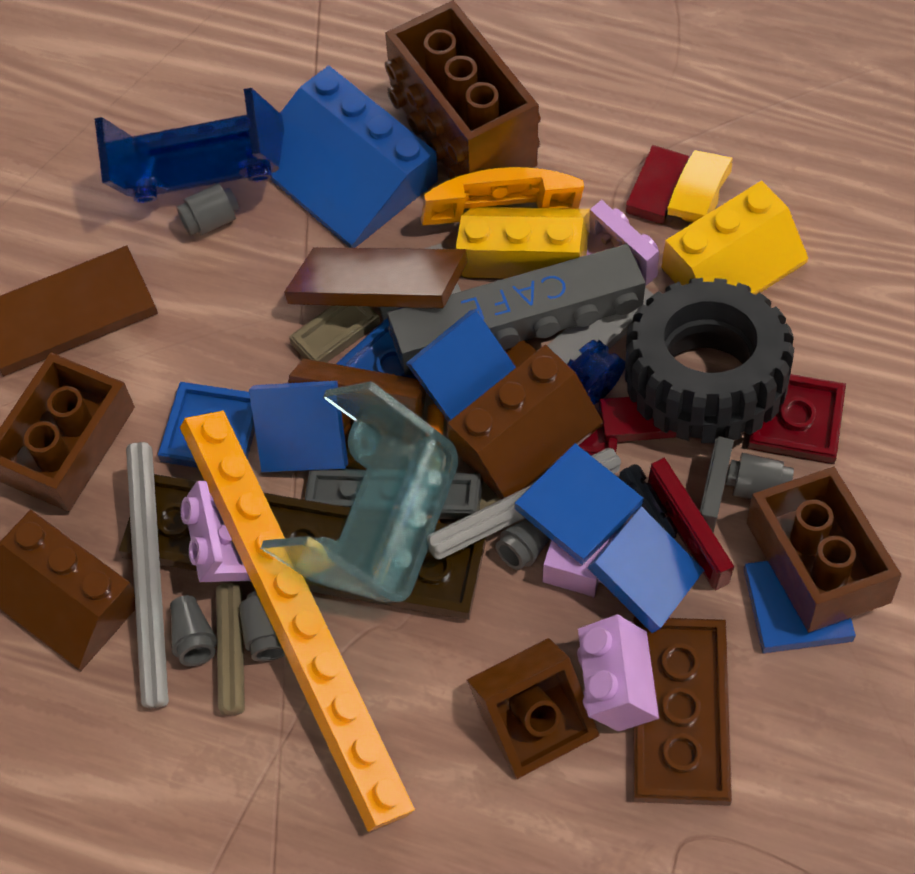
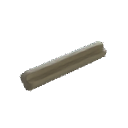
[216,583,245,715]

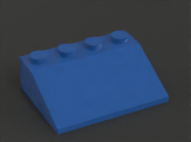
[247,65,438,248]

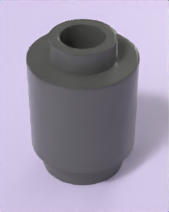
[176,183,239,236]
[726,453,794,499]
[239,591,285,661]

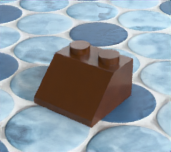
[466,638,600,779]

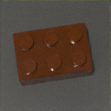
[0,352,135,512]
[747,466,902,633]

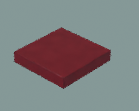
[748,374,846,464]

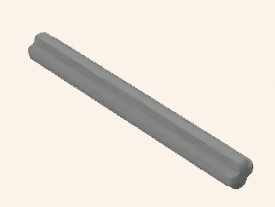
[427,448,621,559]

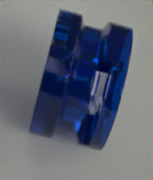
[567,340,625,405]

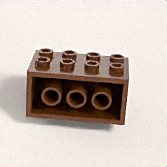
[385,0,541,180]

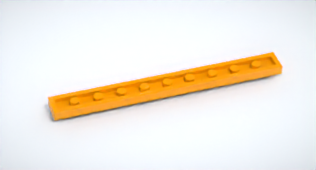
[180,411,415,832]

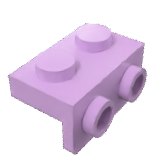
[587,200,659,286]
[181,481,251,582]

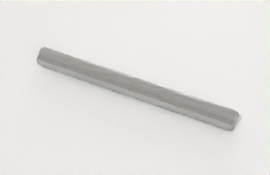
[126,442,169,708]

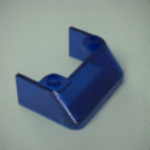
[94,88,284,203]

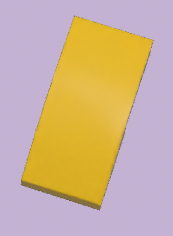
[667,150,733,222]

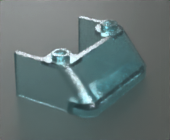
[260,381,458,602]

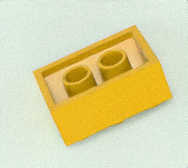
[661,180,809,295]
[456,207,590,278]

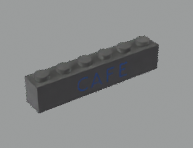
[387,244,646,376]

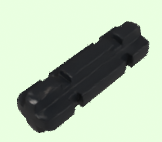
[619,464,677,539]

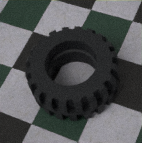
[625,278,795,443]

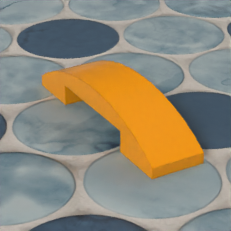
[421,167,584,226]

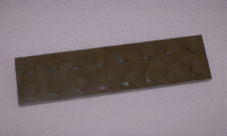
[119,474,487,620]

